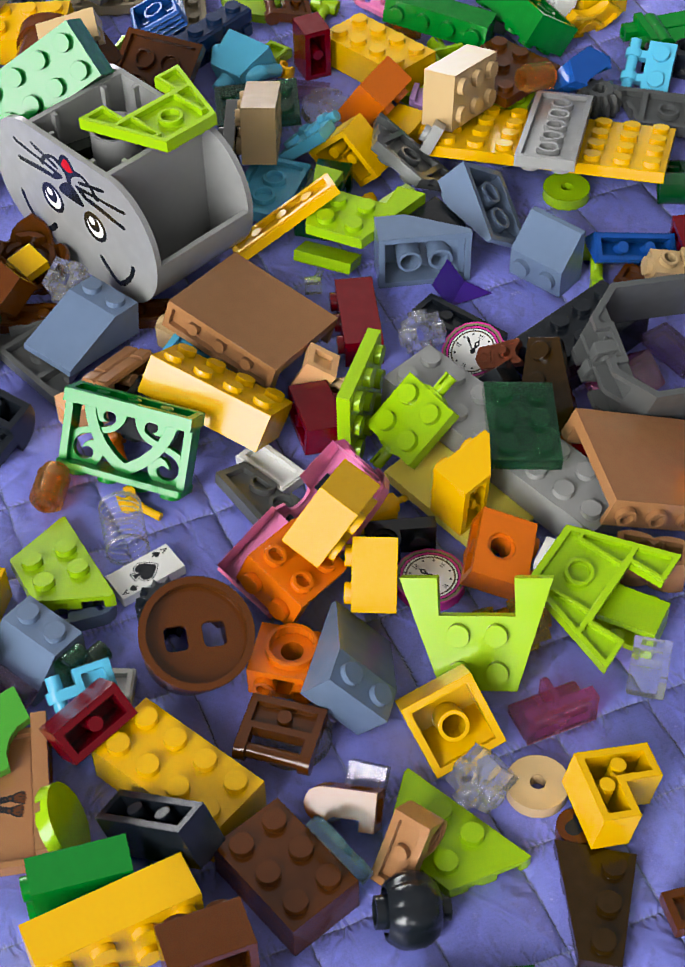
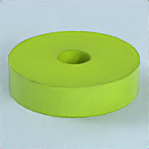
[542,173,590,211]

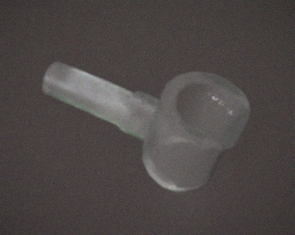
[304,267,325,295]

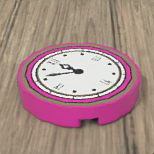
[442,321,504,378]
[397,548,466,611]

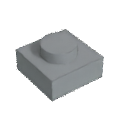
[419,119,446,156]

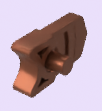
[475,338,524,371]

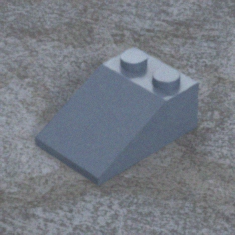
[438,161,522,248]
[374,214,472,289]
[24,276,139,377]
[300,601,397,735]

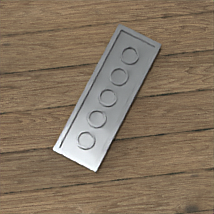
[513,90,594,174]

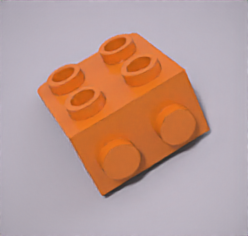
[236,518,347,624]

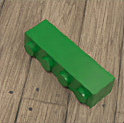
[382,0,497,47]

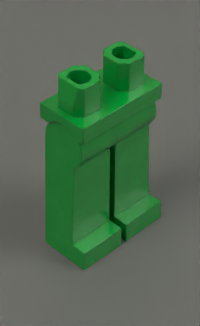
[620,10,685,50]

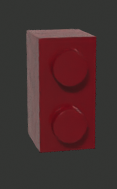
[292,12,331,82]
[287,380,337,456]
[39,677,138,766]

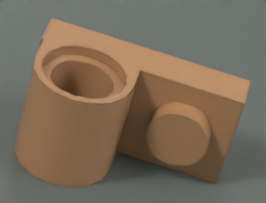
[369,800,448,886]

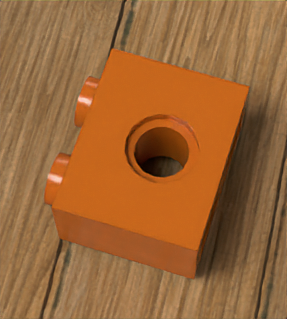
[460,506,540,601]
[246,622,321,704]

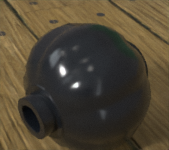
[372,870,452,951]

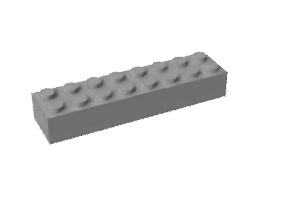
[381,344,623,537]

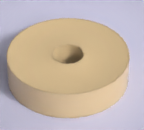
[505,755,568,818]

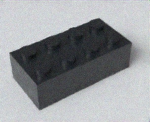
[514,280,649,391]

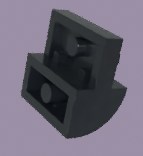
[0,389,35,467]

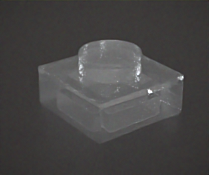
[345,758,391,802]

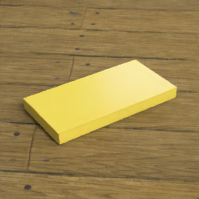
[384,441,534,555]

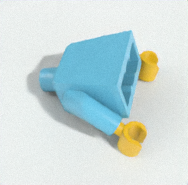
[210,29,295,96]

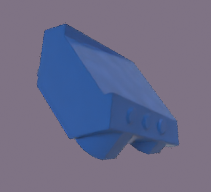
[541,45,612,93]

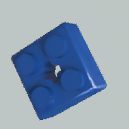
[129,0,188,36]

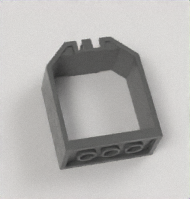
[571,273,685,420]

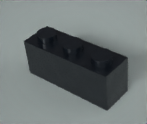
[95,789,226,870]

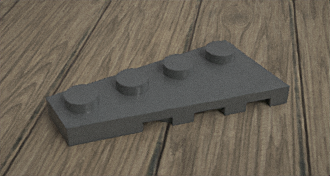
[215,461,301,525]

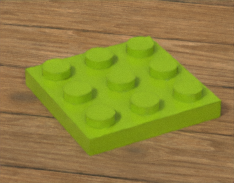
[336,328,386,458]

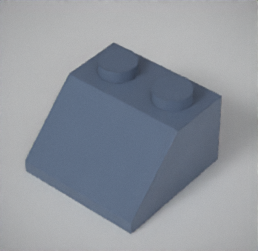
[509,206,586,297]
[0,595,88,707]

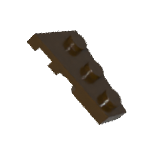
[518,336,577,436]
[553,839,637,967]

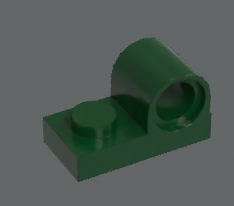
[657,160,685,204]

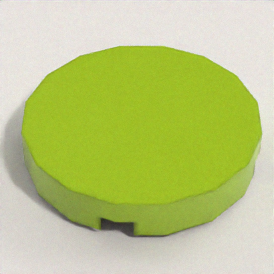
[34,781,91,852]

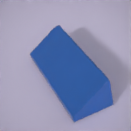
[585,232,677,264]

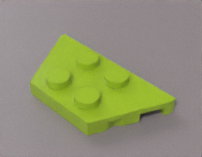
[10,517,117,611]
[392,768,531,898]

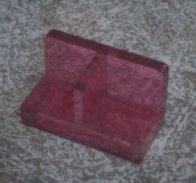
[508,677,600,746]

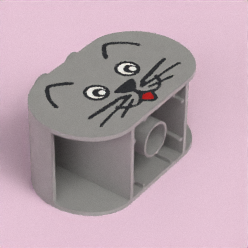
[0,63,253,303]

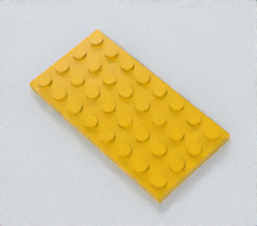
[430,105,676,184]

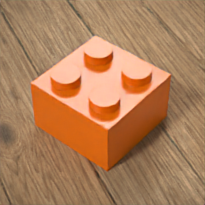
[338,56,412,128]

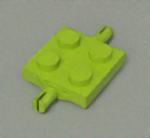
[366,371,460,470]

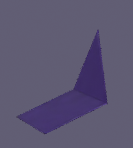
[432,259,492,305]

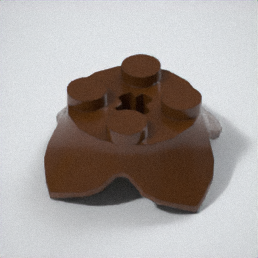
[0,213,70,295]

